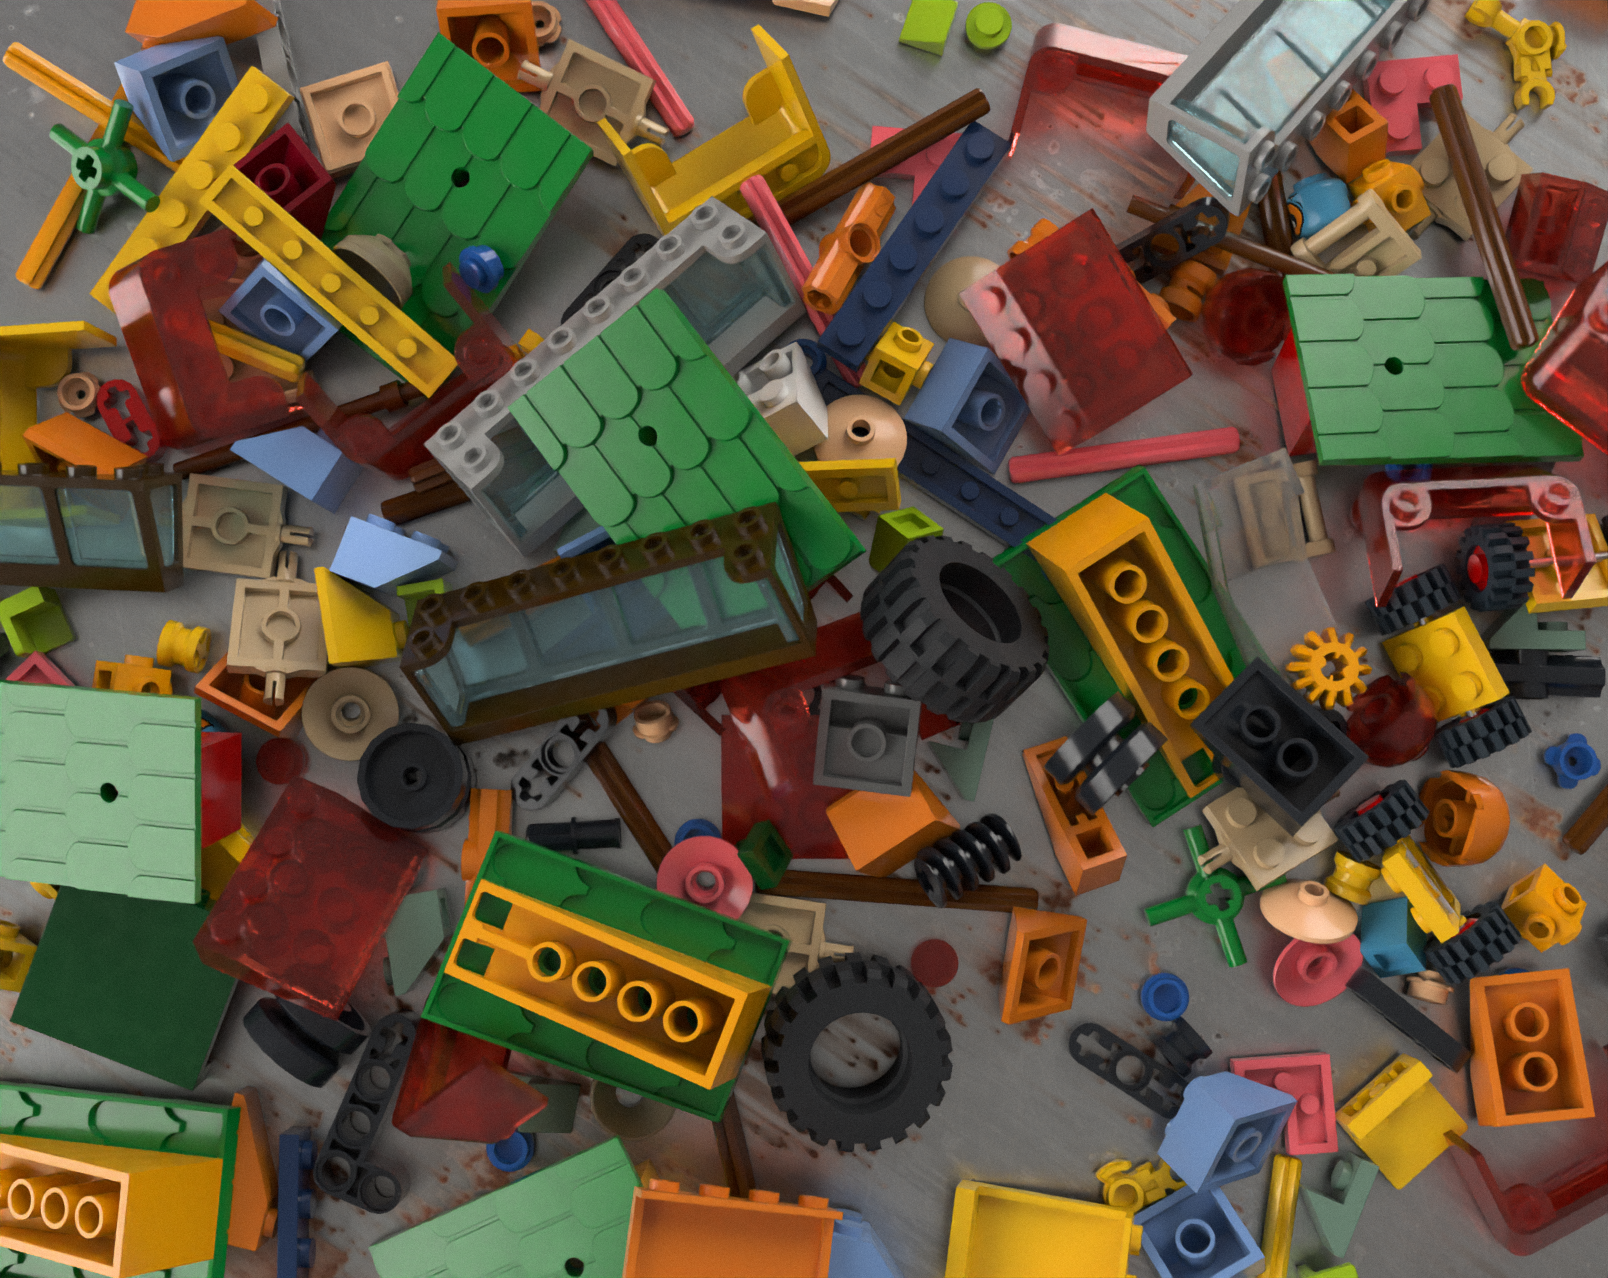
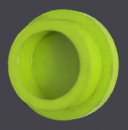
[965,2,1012,50]

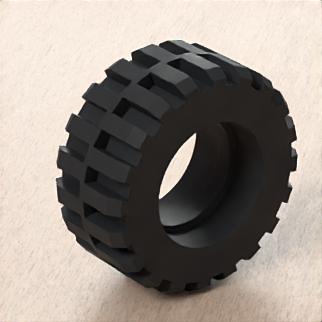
[860,535,1050,723]
[761,952,953,1152]

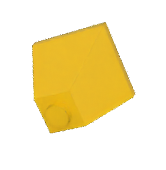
[314,567,409,668]

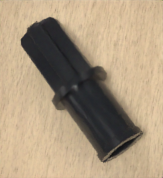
[525,817,622,855]

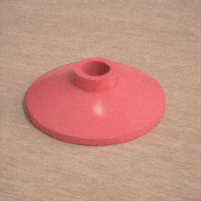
[657,836,753,919]
[1273,933,1363,1007]

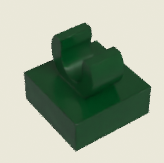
[734,820,794,890]

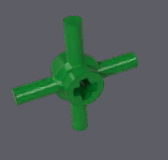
[49,99,160,234]
[1144,824,1287,967]

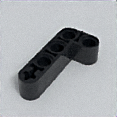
[313,1009,425,1214]

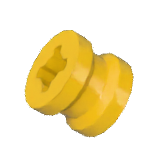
[156,620,212,674]
[1323,850,1382,905]

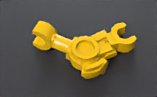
[1464,0,1567,110]
[1095,1158,1187,1214]

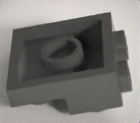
[813,674,923,797]

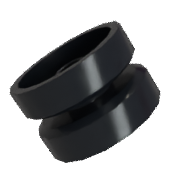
[1043,692,1168,816]
[357,723,476,834]
[243,964,372,1088]

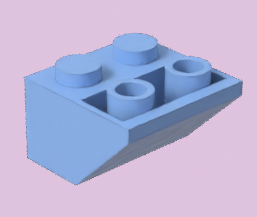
[329,514,459,597]

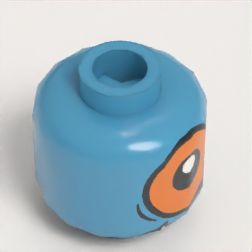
[1286,172,1353,241]

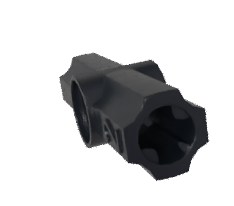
[1489,649,1606,700]

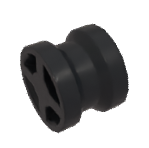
[1152,1016,1213,1078]

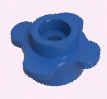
[1543,733,1601,789]

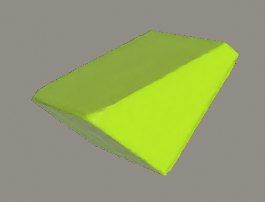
[899,0,959,56]

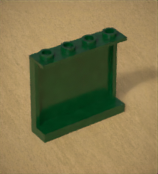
[10,885,267,1091]

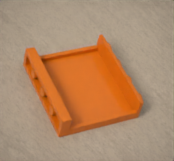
[622,1178,843,1278]

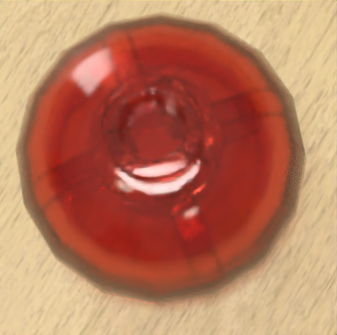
[1202,267,1292,366]
[1346,672,1438,768]

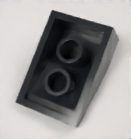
[1190,656,1369,837]

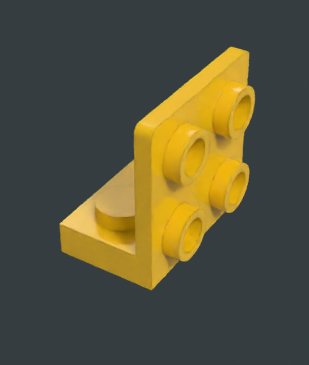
[1335,1053,1468,1190]

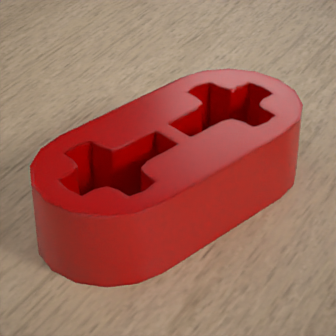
[96,379,167,463]

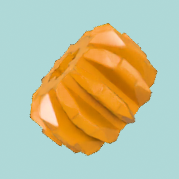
[1285,627,1372,711]

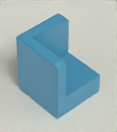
[1360,896,1427,978]

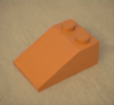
[1470,968,1595,1127]

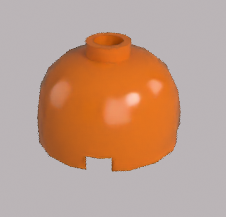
[1419,770,1510,867]

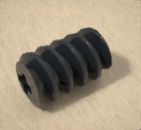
[914,814,1022,908]

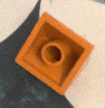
[22,412,148,519]
[194,652,318,739]
[826,770,961,878]
[998,906,1087,1025]

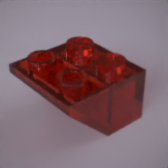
[1505,172,1608,287]

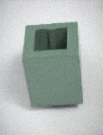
[375,887,453,996]

